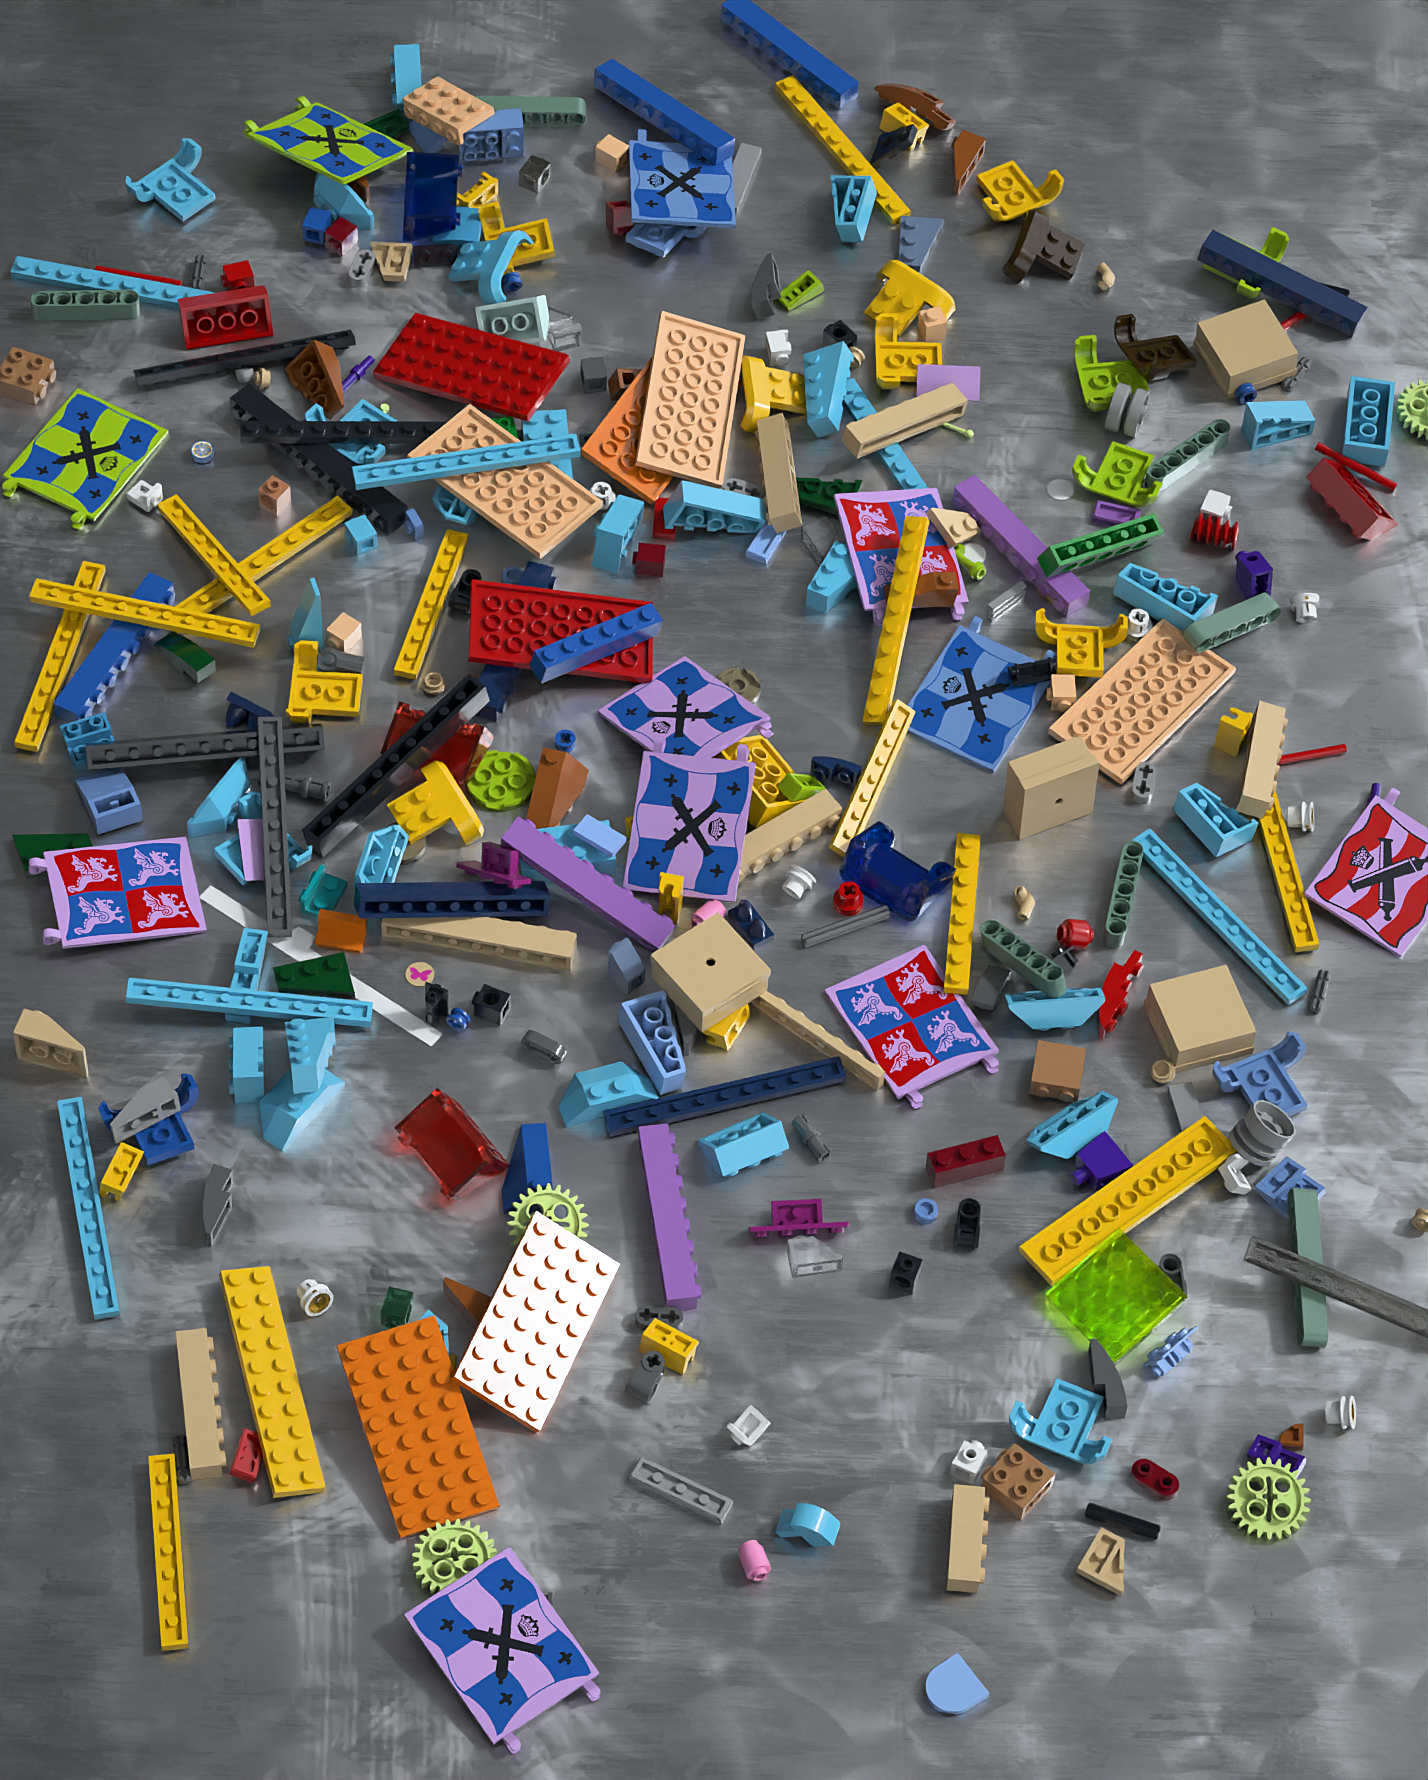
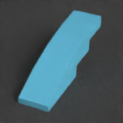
[225,928,268,1024]

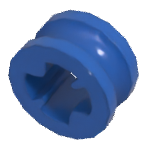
[502,272,523,292]
[1235,383,1257,404]
[555,730,576,753]
[446,1008,471,1031]

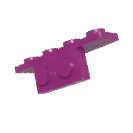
[456,842,531,889]
[748,1199,849,1237]

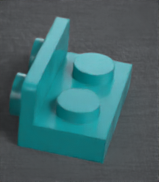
[298,864,348,919]

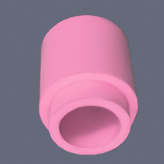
[691,899,726,927]
[738,1540,771,1581]

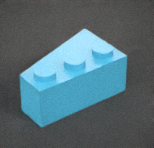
[390,44,421,113]
[1241,401,1315,450]
[229,1027,265,1104]

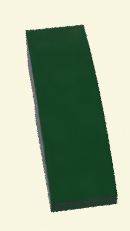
[154,631,216,683]

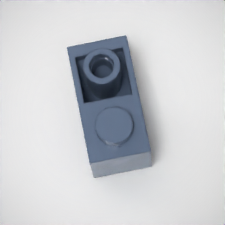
[608,937,646,995]

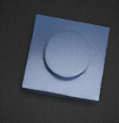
[403,508,424,541]

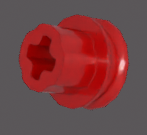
[833,882,864,916]

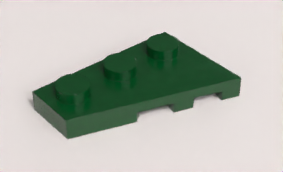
[364,109,409,140]
[796,477,863,515]
[12,833,93,877]
[273,952,355,997]

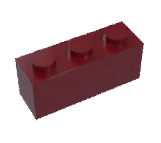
[925,1135,1006,1189]

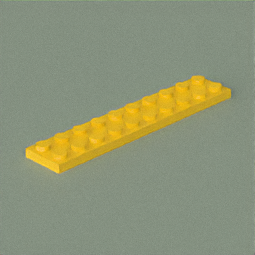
[1019,1116,1237,1286]
[219,1266,325,1498]

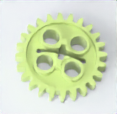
[1396,379,1428,440]
[506,1183,589,1245]
[1226,1457,1311,1542]
[412,1519,497,1595]

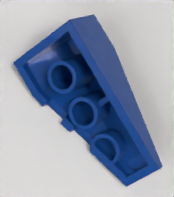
[502,1123,553,1214]

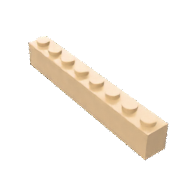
[381,917,577,970]

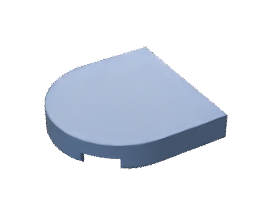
[925,1653,989,1715]

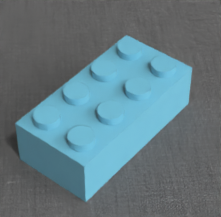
[1341,376,1395,467]
[521,409,573,479]
[518,820,616,884]

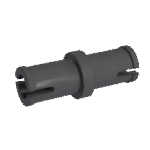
[792,1114,832,1162]

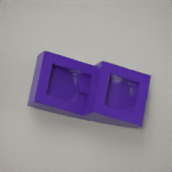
[1247,1434,1306,1478]

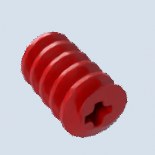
[1190,513,1239,551]

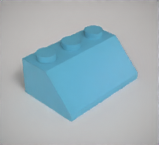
[697,1112,789,1177]

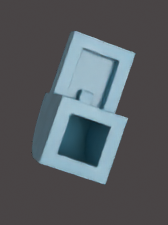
[775,1503,841,1547]

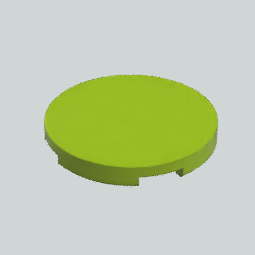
[465,750,536,812]

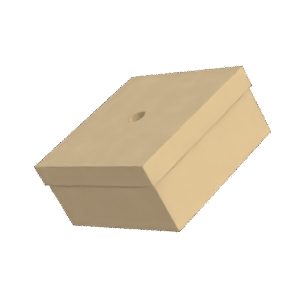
[1193,299,1298,400]
[1003,736,1099,840]
[650,912,771,1032]
[1144,965,1257,1074]

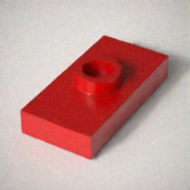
[652,497,676,539]
[229,1428,263,1483]

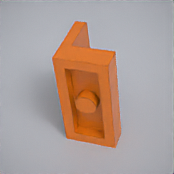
[315,909,368,953]

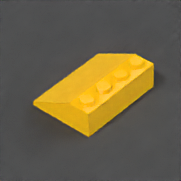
[711,735,809,828]

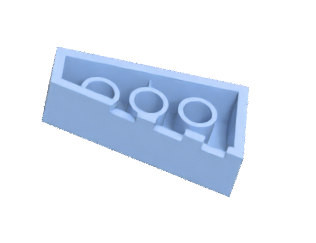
[617,989,686,1095]

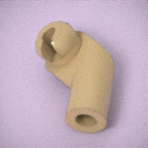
[1096,262,1115,291]
[1013,886,1035,921]

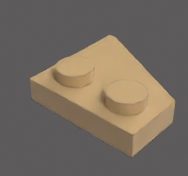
[370,242,413,282]
[926,508,982,548]
[1076,1527,1124,1596]

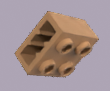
[0,347,56,406]
[1029,1040,1086,1102]
[981,1443,1055,1520]

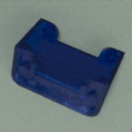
[402,152,463,242]
[839,821,956,922]

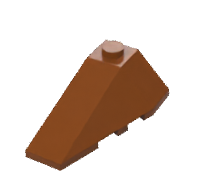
[285,340,345,420]
[527,748,589,829]

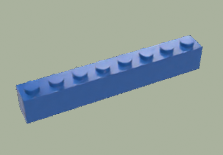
[721,0,859,109]
[593,59,735,165]
[53,572,175,723]

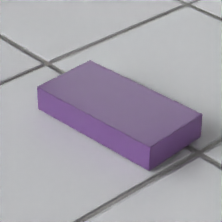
[1092,500,1141,526]

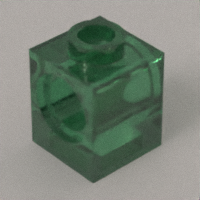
[380,1286,414,1329]

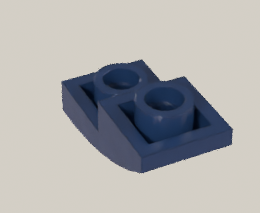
[810,756,862,786]

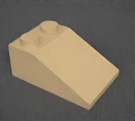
[13,1009,89,1078]

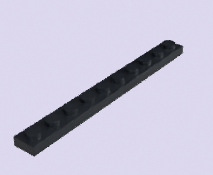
[133,329,356,387]
[239,421,447,444]

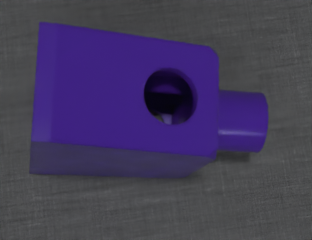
[1235,551,1273,600]
[1070,1131,1133,1191]

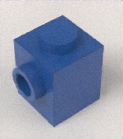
[302,207,331,245]

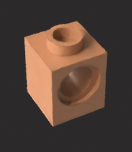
[258,475,291,517]

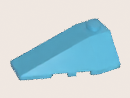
[287,578,323,653]

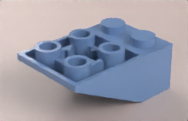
[459,108,524,161]
[74,767,143,835]

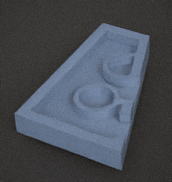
[899,216,944,272]

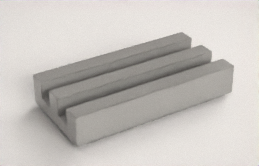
[986,581,1026,623]

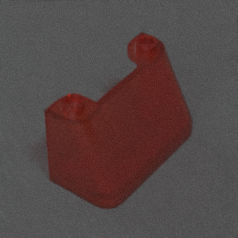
[380,701,494,786]
[394,1087,510,1201]

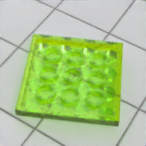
[1045,1228,1189,1366]

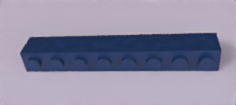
[1197,230,1368,337]
[474,560,557,722]
[354,881,550,918]

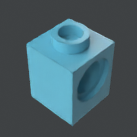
[344,515,378,556]

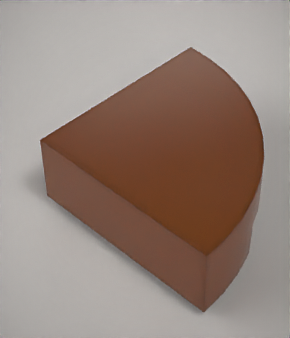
[1278,1423,1304,1450]

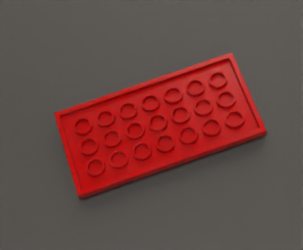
[373,312,570,422]
[468,579,653,683]

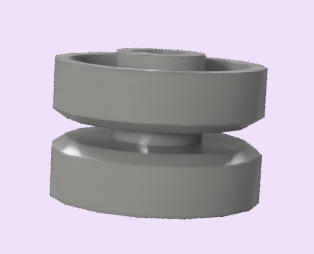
[1105,383,1150,438]

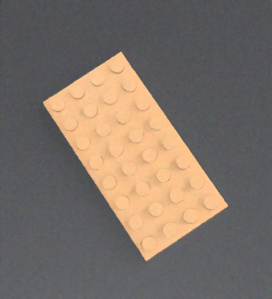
[635,311,745,489]
[407,404,603,559]
[1048,618,1236,785]

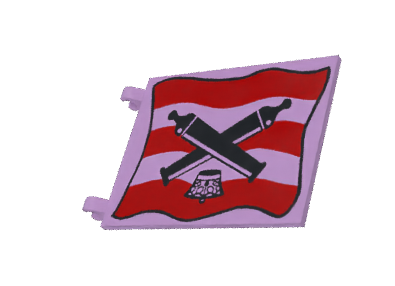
[1304,788,1428,957]

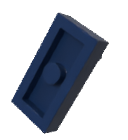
[226,692,275,729]
[728,900,774,950]

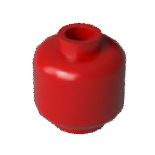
[1056,919,1094,951]

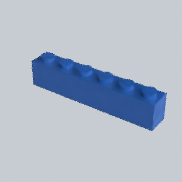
[529,603,663,684]

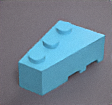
[830,175,877,242]
[592,494,644,574]
[806,540,858,613]
[1173,783,1259,857]

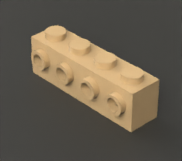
[946,1484,989,1593]

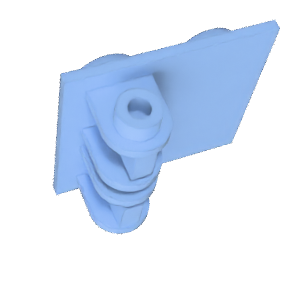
[1142,1326,1198,1377]

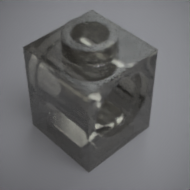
[519,155,550,194]

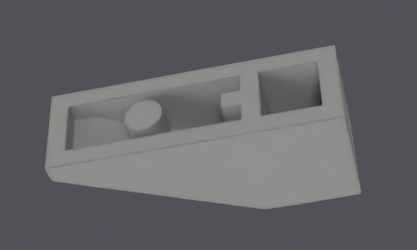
[110,1076,181,1144]

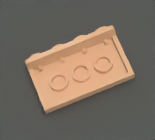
[402,76,495,146]

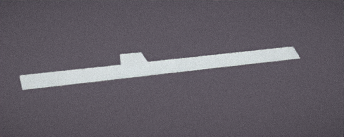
[199,885,443,1047]

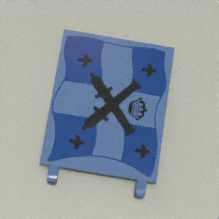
[629,129,736,228]
[907,616,1057,773]

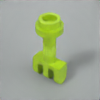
[954,544,986,580]

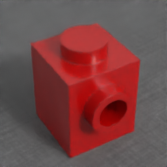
[220,260,255,291]

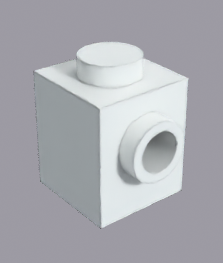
[1200,489,1232,525]

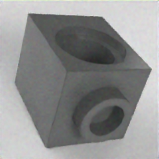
[580,357,607,394]

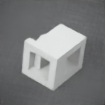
[765,329,792,367]
[950,1440,987,1485]

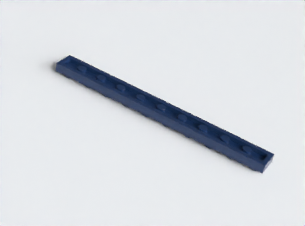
[603,1056,846,1137]

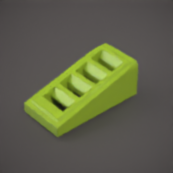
[777,270,824,311]
[778,773,826,801]

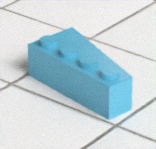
[803,341,854,438]
[663,481,766,534]
[1113,563,1218,632]
[285,1017,336,1094]

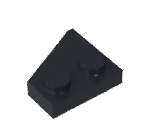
[870,124,918,170]

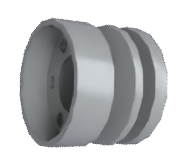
[1229,1100,1296,1167]

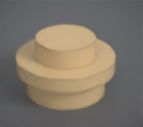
[254,368,271,390]
[422,672,445,695]
[1151,1059,1175,1084]

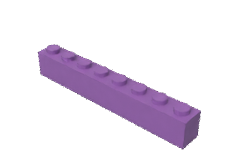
[952,475,1090,617]
[500,816,675,953]
[638,1123,701,1310]

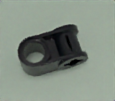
[448,569,482,614]
[953,1198,981,1248]

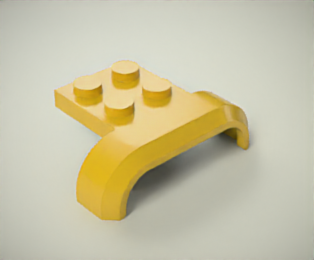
[976,160,1064,222]
[478,201,556,277]
[864,260,956,338]
[875,313,942,390]
[740,355,807,433]
[1035,608,1128,678]
[286,640,363,724]
[387,761,484,846]

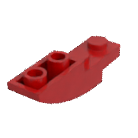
[1097,950,1144,1040]

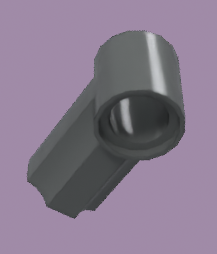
[317,647,365,674]

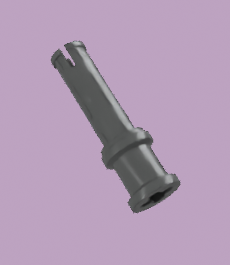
[258,773,331,802]

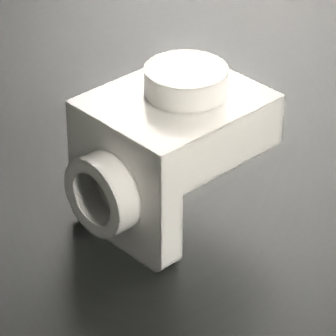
[127,479,163,512]
[1218,1154,1252,1195]
[726,1405,771,1446]

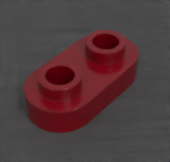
[1130,1459,1179,1500]

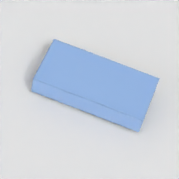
[746,520,786,565]
[573,814,626,858]

